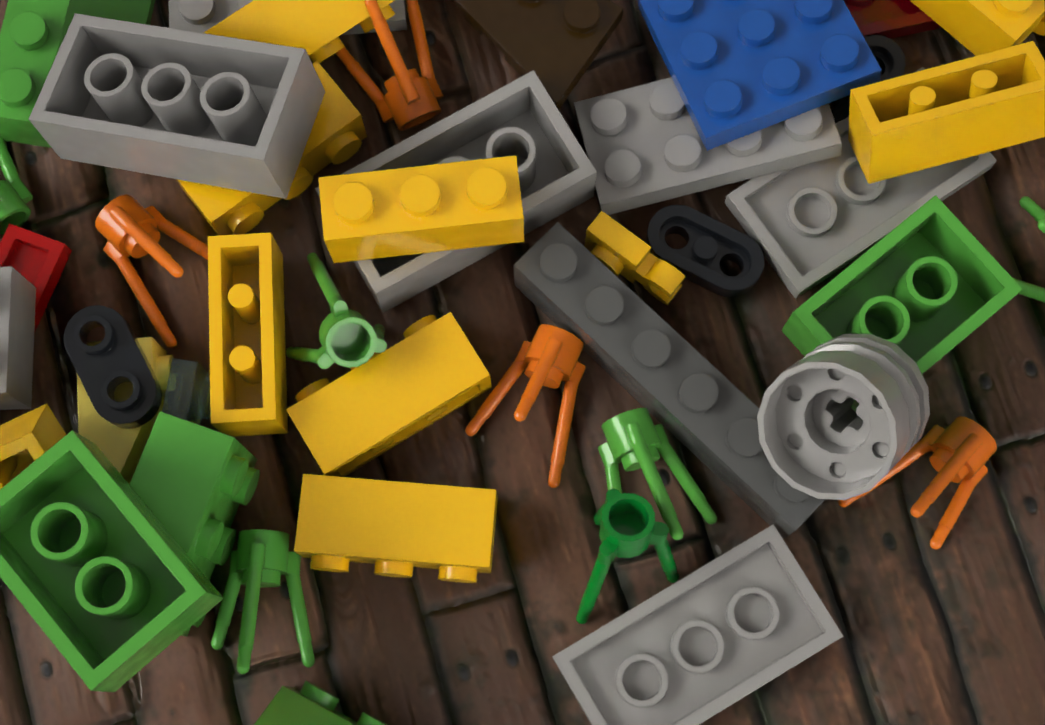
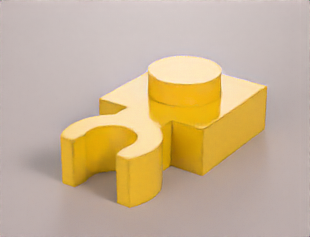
[585,211,686,306]

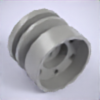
[757,334,930,500]

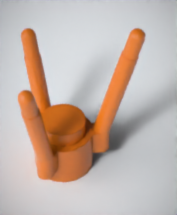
[336,0,444,131]
[95,194,208,348]
[465,324,586,488]
[838,416,997,550]

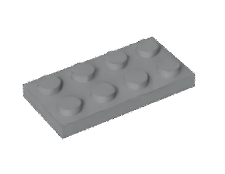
[724,67,997,299]
[574,77,842,215]
[552,524,843,725]

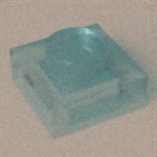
[162,358,211,425]

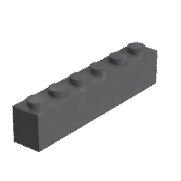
[514,222,825,539]

